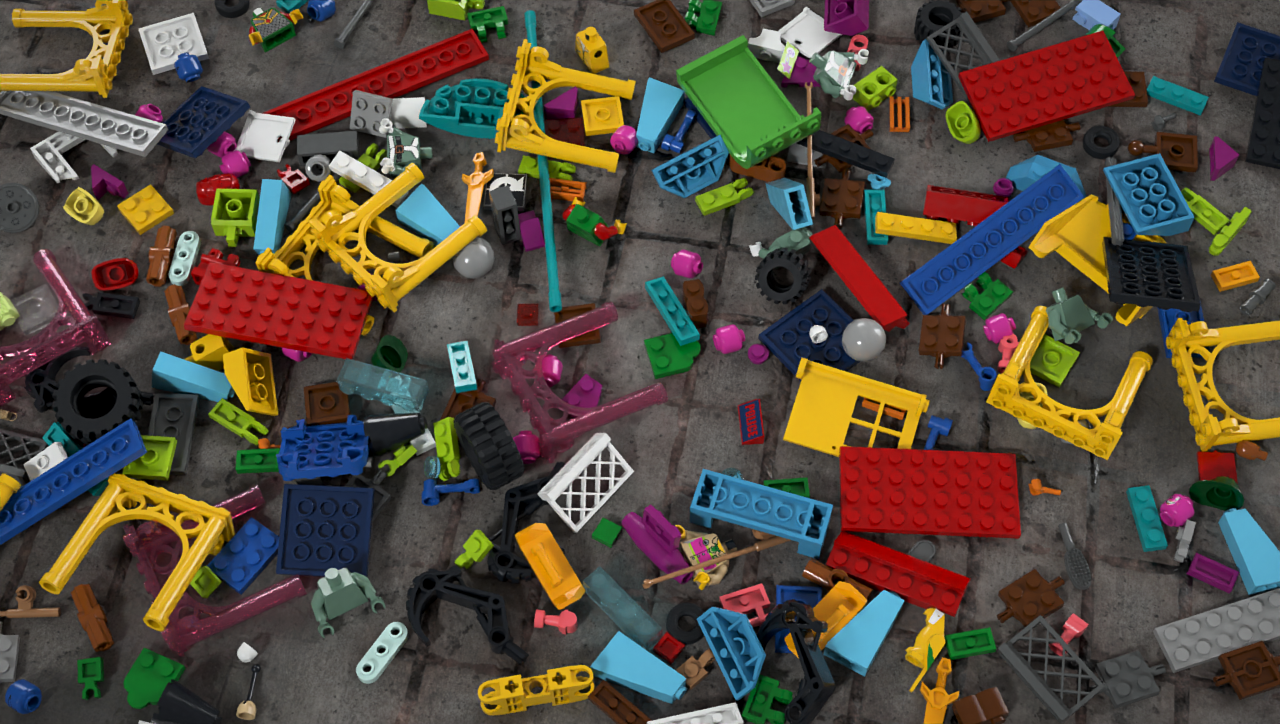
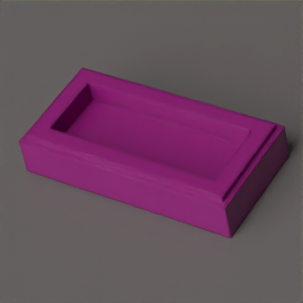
[1186,553,1239,594]

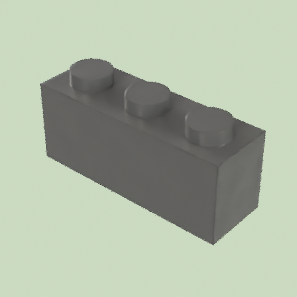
[297,131,360,166]
[489,185,521,245]

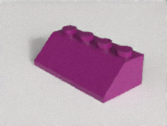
[824,0,869,36]

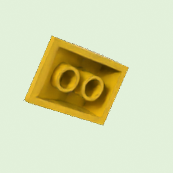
[223,347,278,416]

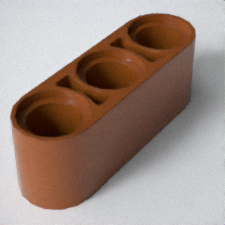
[729,155,786,182]

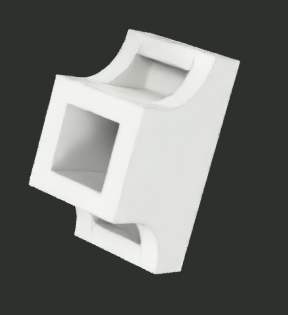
[748,28,785,63]
[23,442,68,481]

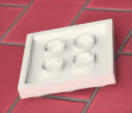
[139,13,209,75]

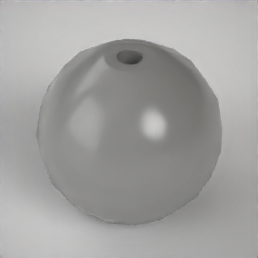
[452,237,495,279]
[842,318,886,362]

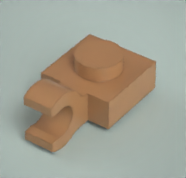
[675,649,715,690]

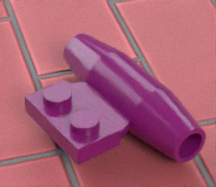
[621,505,694,585]

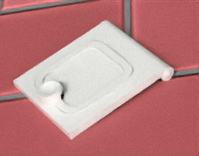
[777,7,842,58]
[234,110,296,162]

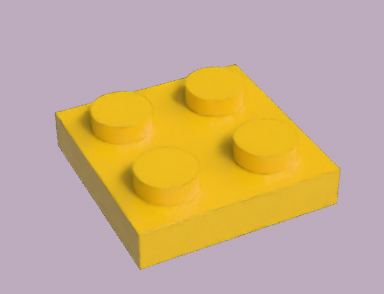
[581,96,624,136]
[117,184,174,235]

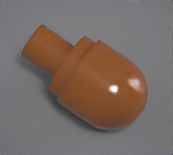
[1236,440,1268,461]

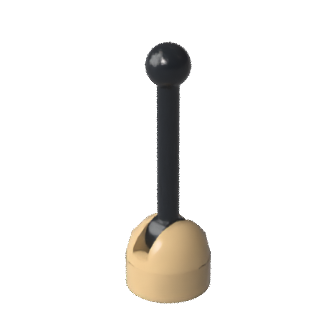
[236,664,261,720]

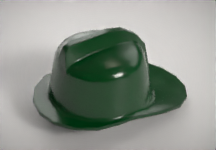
[371,335,408,376]
[1189,476,1245,511]

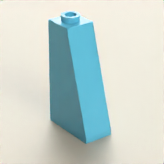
[636,77,685,153]
[765,178,813,230]
[253,179,291,255]
[395,184,460,246]
[152,351,235,402]
[1218,508,1280,595]
[823,590,905,677]
[590,631,687,704]

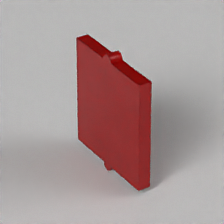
[1196,450,1238,484]

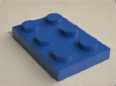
[207,517,279,595]

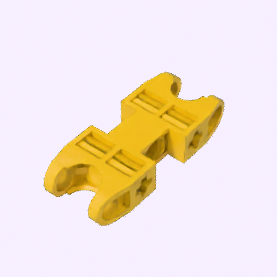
[478,665,595,716]

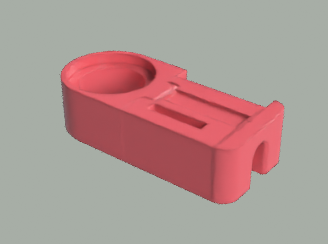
[847,35,868,71]

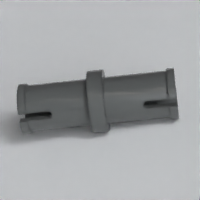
[1239,279,1276,316]

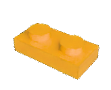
[1211,261,1260,292]

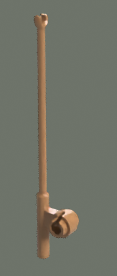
[805,82,821,220]
[642,529,791,589]
[0,585,61,618]

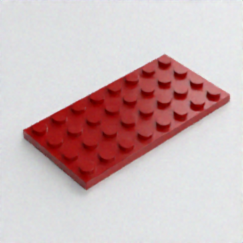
[958,31,1135,142]
[184,262,374,360]
[839,446,1021,539]

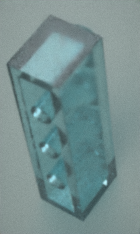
[337,358,429,412]
[583,566,662,651]

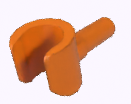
[258,438,281,449]
[1028,479,1061,496]

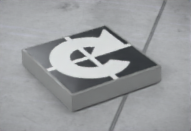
[484,173,527,211]

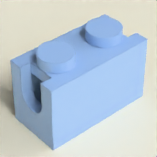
[1072,0,1121,30]

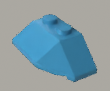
[911,39,953,109]
[651,135,729,198]
[1006,155,1087,205]
[697,607,766,700]

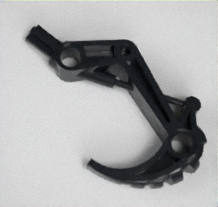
[24,346,154,419]
[487,462,565,584]
[406,566,529,666]
[757,599,835,724]

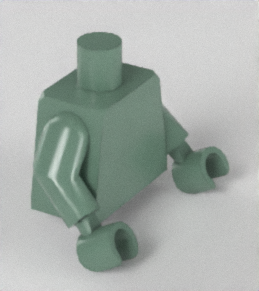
[1046,287,1113,344]
[311,568,385,638]

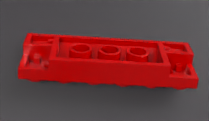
[809,225,910,332]
[826,531,971,617]

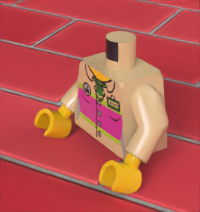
[675,525,737,590]

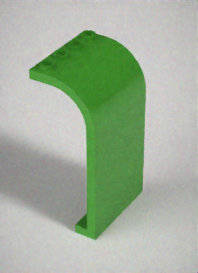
[676,35,821,169]

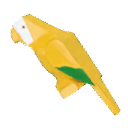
[905,608,945,693]

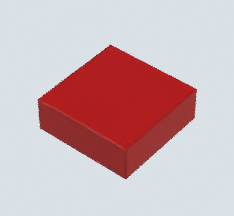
[653,632,685,665]

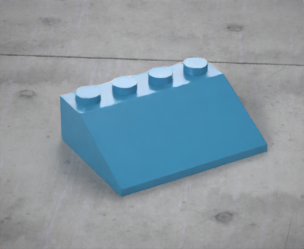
[1103,153,1194,236]

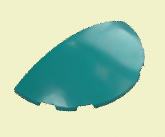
[419,79,538,139]

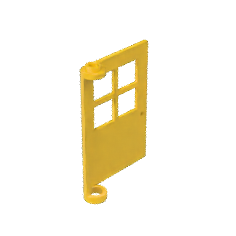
[783,357,930,457]

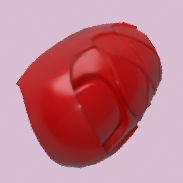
[196,174,240,205]
[91,258,139,290]

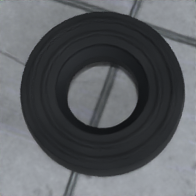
[215,0,249,18]
[1083,125,1120,159]
[666,603,704,645]

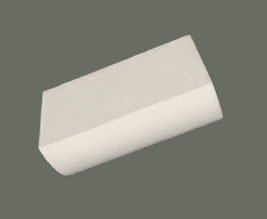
[391,97,427,129]

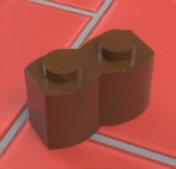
[683,279,708,329]
[952,687,1009,724]

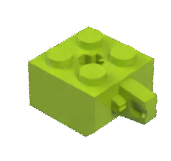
[427,0,485,21]
[211,189,260,247]

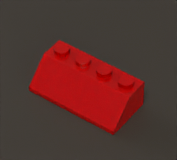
[923,185,1009,226]

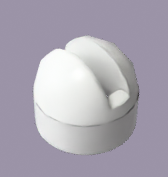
[809,325,828,343]
[237,642,258,663]

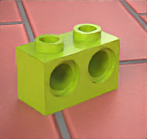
[852,66,898,111]

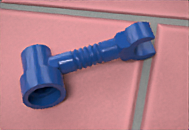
[661,109,696,154]
[961,342,997,391]
[924,415,953,450]
[422,479,480,506]

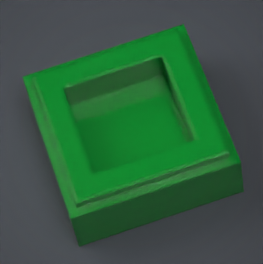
[592,518,622,548]

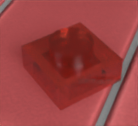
[517,304,539,326]

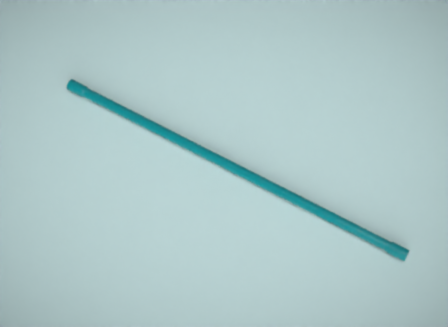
[524,10,562,312]

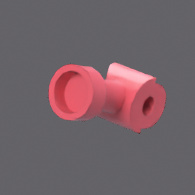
[997,334,1019,373]
[534,609,578,635]
[1049,613,1089,656]

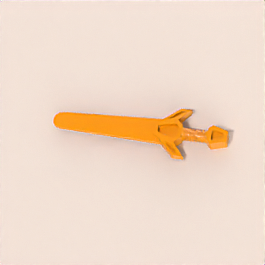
[462,152,494,223]
[920,657,959,724]

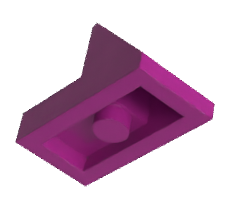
[91,164,129,200]
[518,210,545,252]

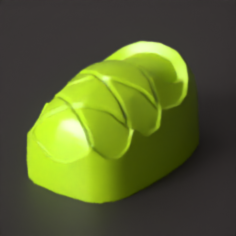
[946,101,981,144]

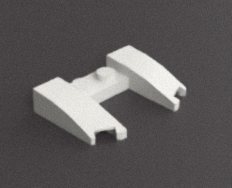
[30,131,118,183]

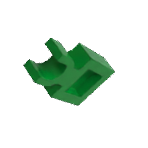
[77,657,104,700]

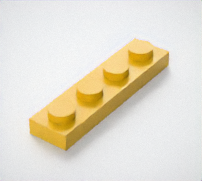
[875,212,957,244]

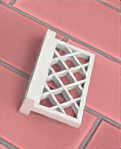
[538,433,634,533]

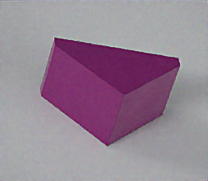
[544,86,579,122]
[1209,137,1239,181]

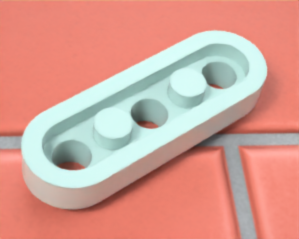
[168,231,201,286]
[356,622,409,684]

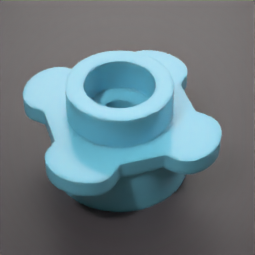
[867,174,891,190]

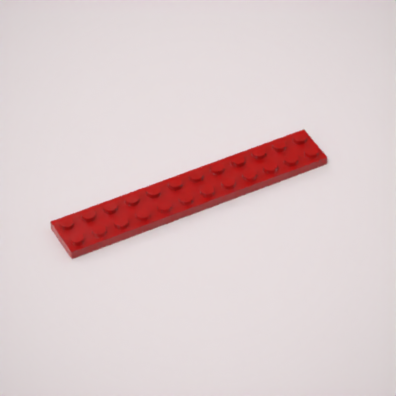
[262,29,489,142]

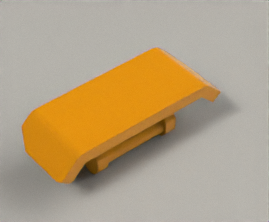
[515,523,586,610]
[784,581,867,658]

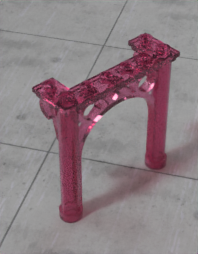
[0,249,111,406]
[492,301,668,464]
[122,483,307,657]

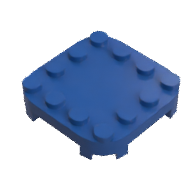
[276,415,370,481]

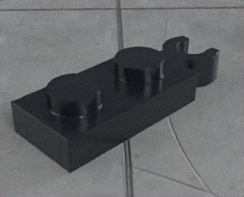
[79,292,140,319]

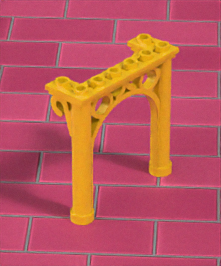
[0,0,133,98]
[495,39,636,173]
[308,163,487,313]
[255,175,434,336]
[986,306,1153,460]
[1166,318,1280,452]
[39,473,235,631]

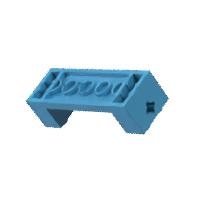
[690,469,833,559]

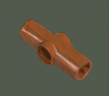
[146,226,177,287]
[164,284,198,345]
[802,558,873,608]
[71,584,114,652]

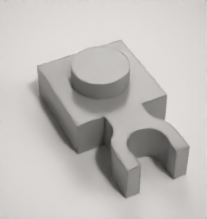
[1174,520,1196,563]

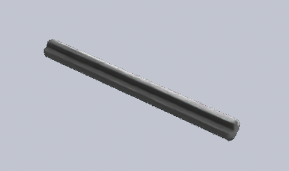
[1104,157,1124,246]

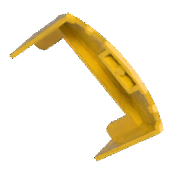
[1028,194,1167,326]

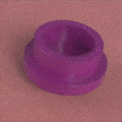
[993,178,1014,197]
[748,344,769,364]

